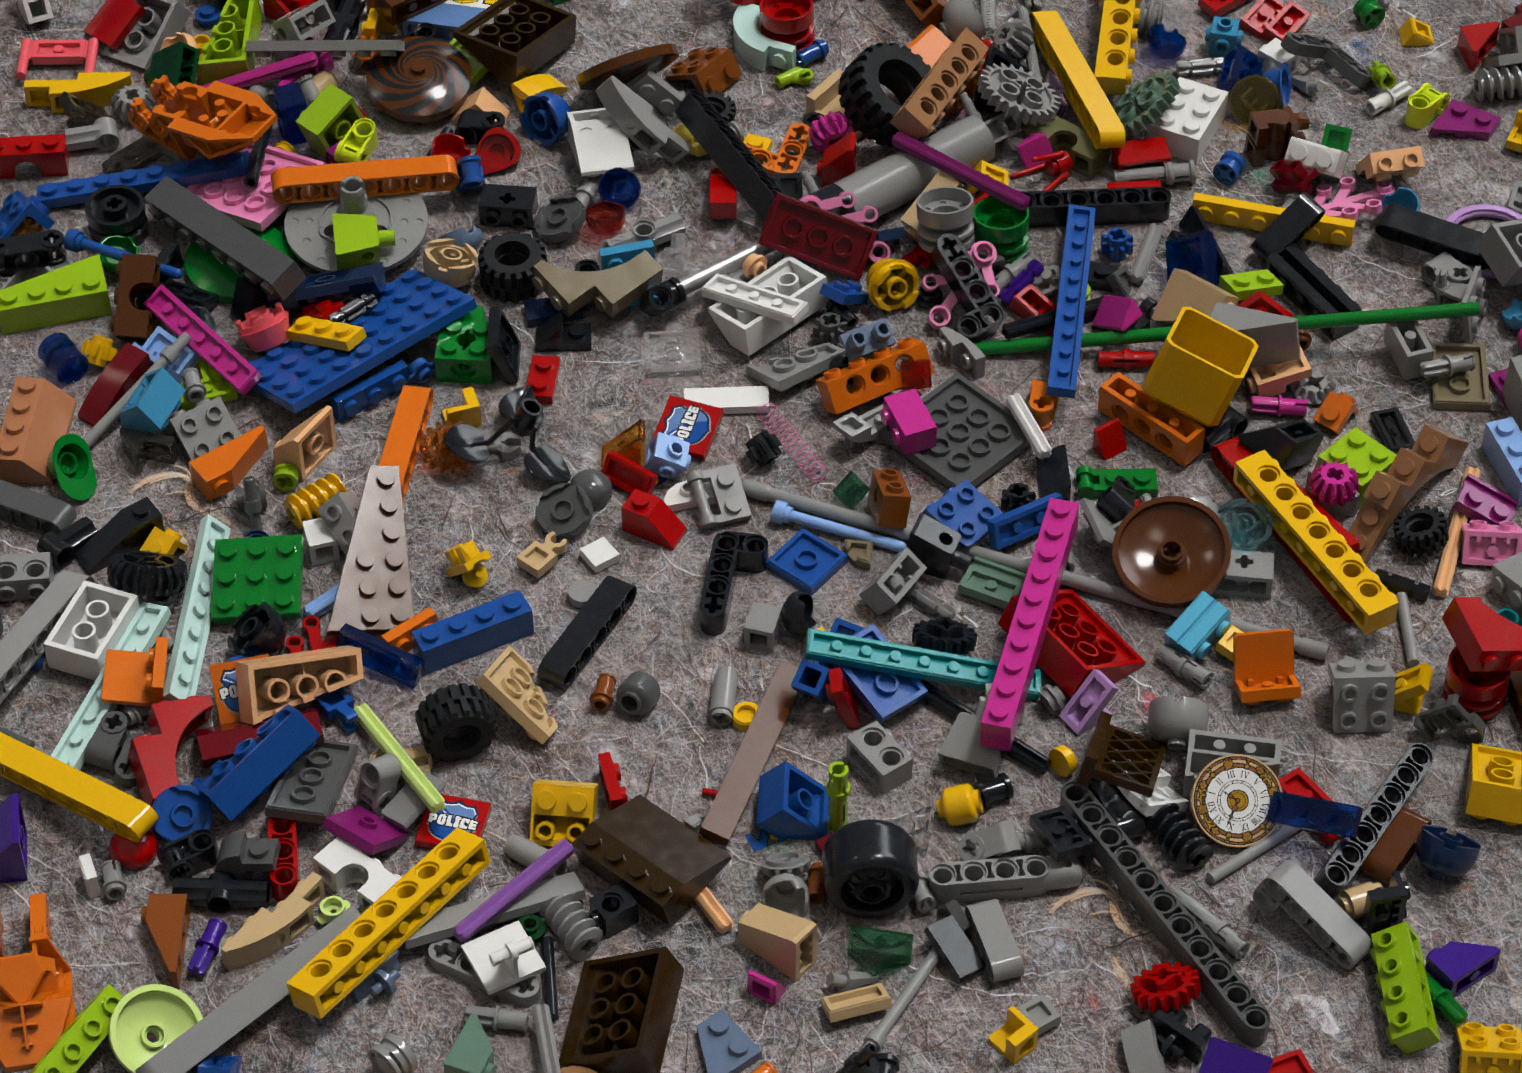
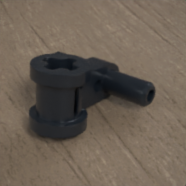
[836,1043,900,1073]

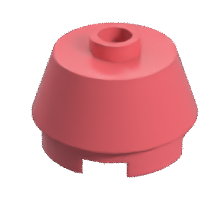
[235,302,290,352]

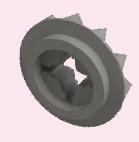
[1290,368,1336,405]
[761,851,811,877]

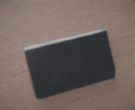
[1036,444,1071,500]

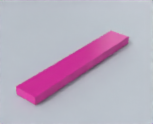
[143,284,263,396]

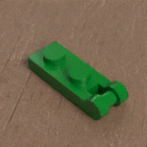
[1075,466,1158,498]

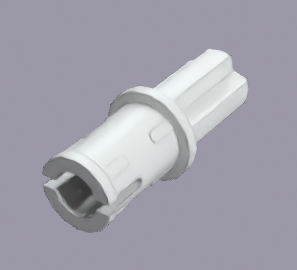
[1364,81,1412,116]

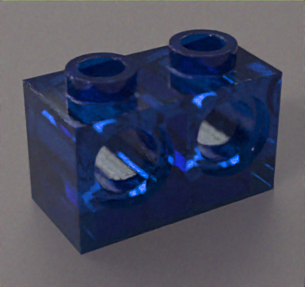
[1216,44,1264,101]
[273,82,307,146]

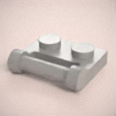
[686,463,752,530]

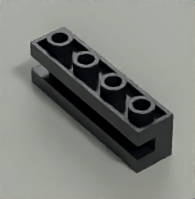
[1266,244,1362,341]

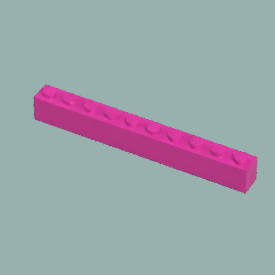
[980,498,1079,751]

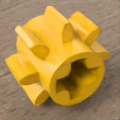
[81,334,118,367]

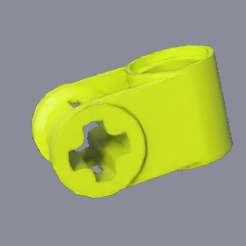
[1404,83,1450,129]
[334,118,379,163]

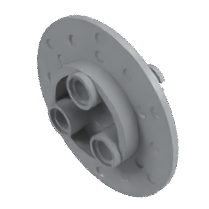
[284,176,428,273]

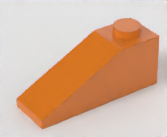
[189,425,268,502]

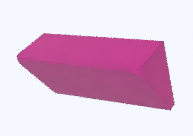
[1092,295,1143,331]

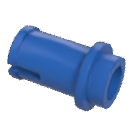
[796,39,829,68]

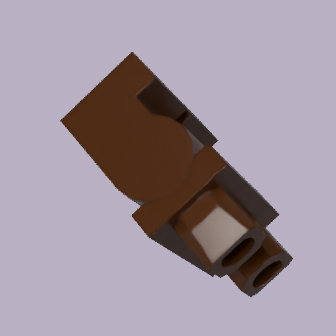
[1244,106,1310,168]

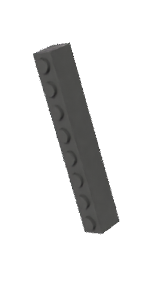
[144,176,306,301]

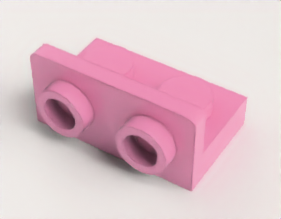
[1461,520,1522,566]

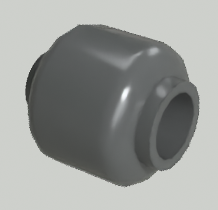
[616,671,661,716]

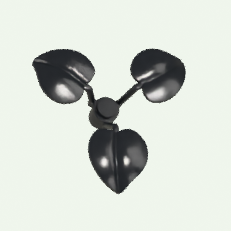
[442,385,571,483]

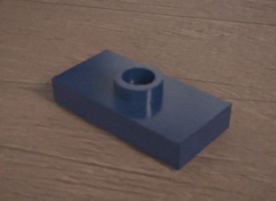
[523,297,583,327]

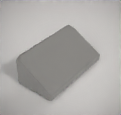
[381,770,446,828]

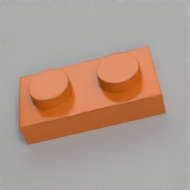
[381,607,437,662]

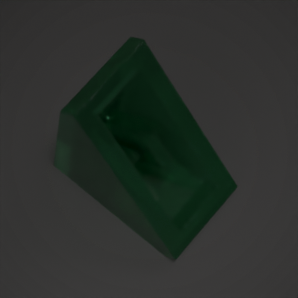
[848,925,914,977]

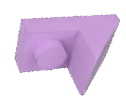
[1058,669,1119,735]

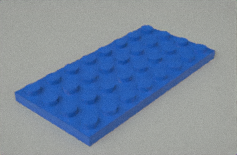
[249,269,477,414]

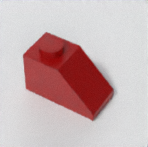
[817,132,856,188]
[621,489,687,550]

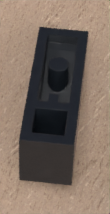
[75,497,165,575]

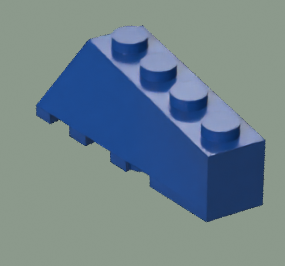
[411,590,534,675]
[190,704,321,821]

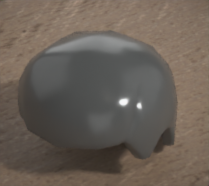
[570,469,613,512]

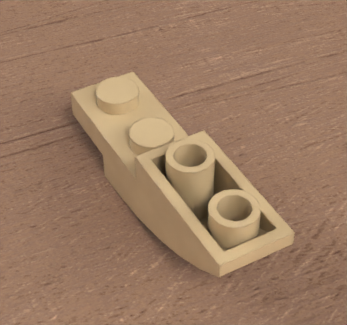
[221,872,325,970]

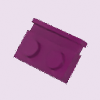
[1453,473,1519,525]

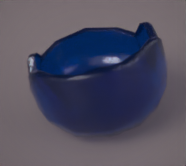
[1147,23,1187,59]
[598,167,642,210]

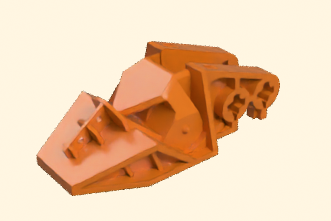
[127,75,278,161]
[0,892,76,1072]

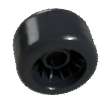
[822,819,919,918]

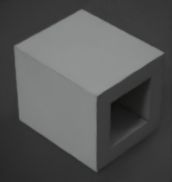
[744,602,782,653]

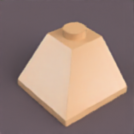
[273,405,337,481]

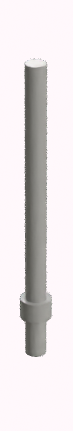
[83,332,192,448]
[861,947,941,1052]

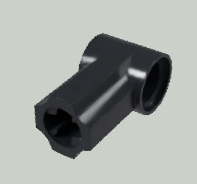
[1202,405,1249,454]
[37,517,98,569]

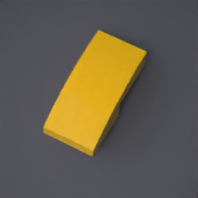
[512,74,568,100]

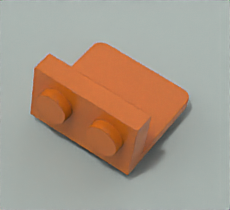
[1233,629,1301,705]

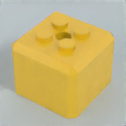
[1141,307,1259,427]

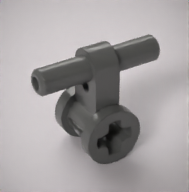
[235,476,267,531]

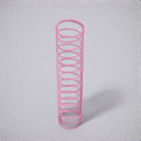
[757,403,828,482]

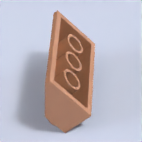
[0,377,77,486]

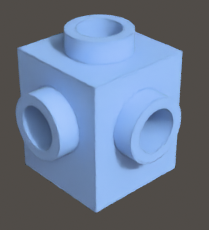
[644,432,691,480]

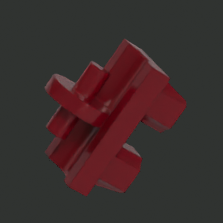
[1269,160,1320,195]

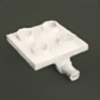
[461,920,546,996]

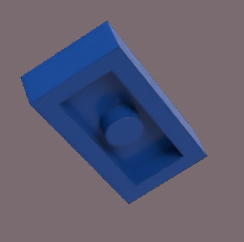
[819,280,869,305]

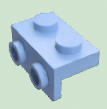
[132,326,200,383]

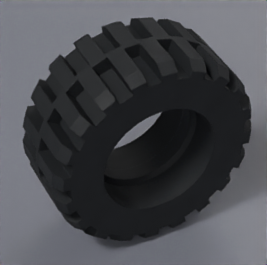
[838,42,933,147]

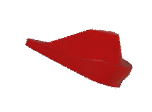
[475,127,522,175]

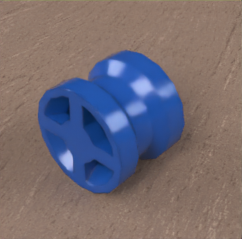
[1213,151,1246,185]

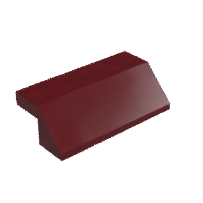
[195,705,324,767]

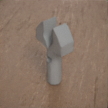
[486,432,521,460]

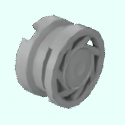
[368,1033,418,1073]

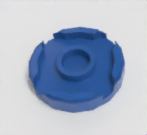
[152,784,213,843]

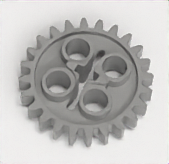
[976,63,1061,126]

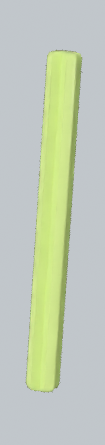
[354,703,446,813]

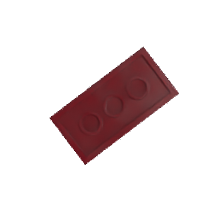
[757,191,879,281]

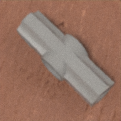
[603,213,686,251]

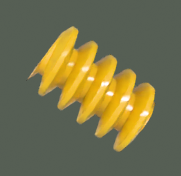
[283,473,347,530]

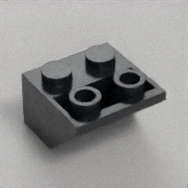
[1238,419,1325,471]

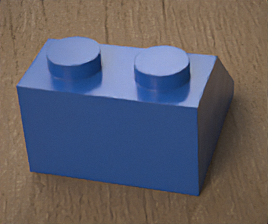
[757,761,829,840]

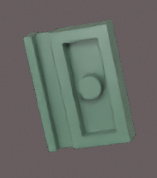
[958,556,1026,609]

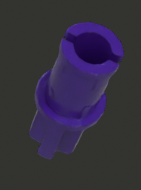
[187,918,227,977]

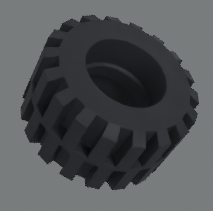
[478,232,547,303]
[415,683,498,762]

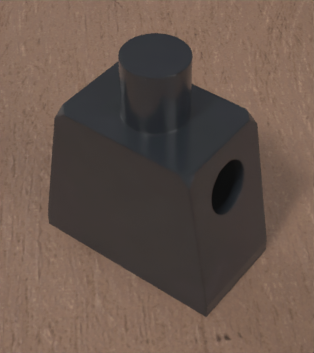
[906,512,973,579]

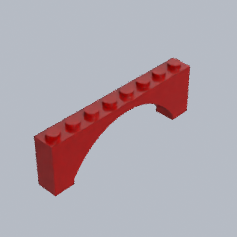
[1442,597,1522,672]

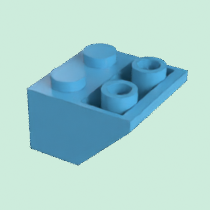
[120,367,186,443]

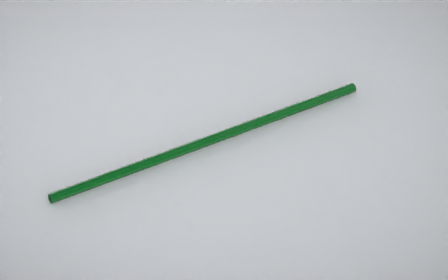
[974,302,1479,355]

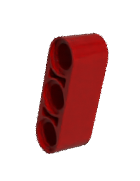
[268,817,300,902]

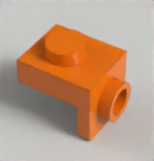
[1313,391,1359,435]

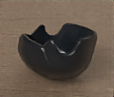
[781,591,816,636]

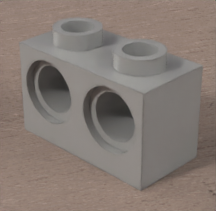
[0,552,54,601]
[846,720,914,795]

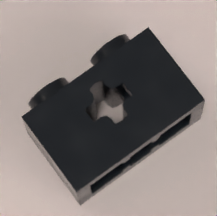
[478,184,538,229]

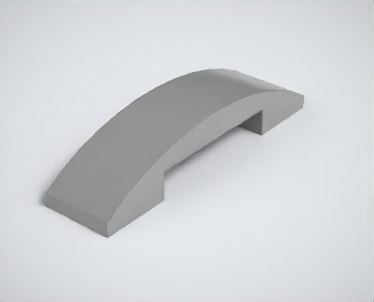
[831,383,928,442]

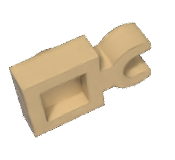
[516,531,568,578]

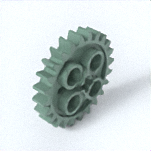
[1113,71,1180,139]

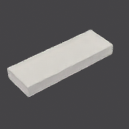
[684,386,769,414]

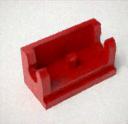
[1110,136,1172,170]

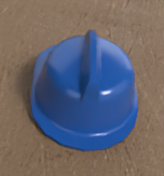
[1263,62,1292,107]

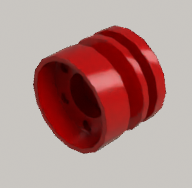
[759,0,815,52]
[1442,646,1511,720]

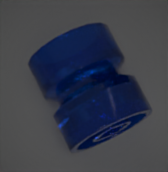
[38,332,89,385]

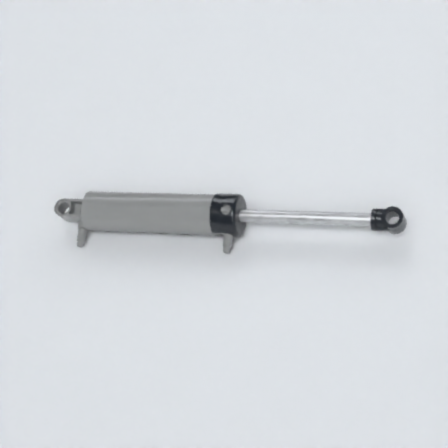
[639,92,1021,317]

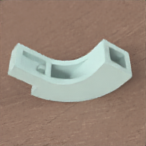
[733,4,796,71]

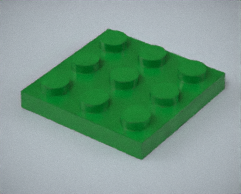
[211,534,304,623]

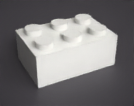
[1149,77,1229,164]
[43,580,139,681]

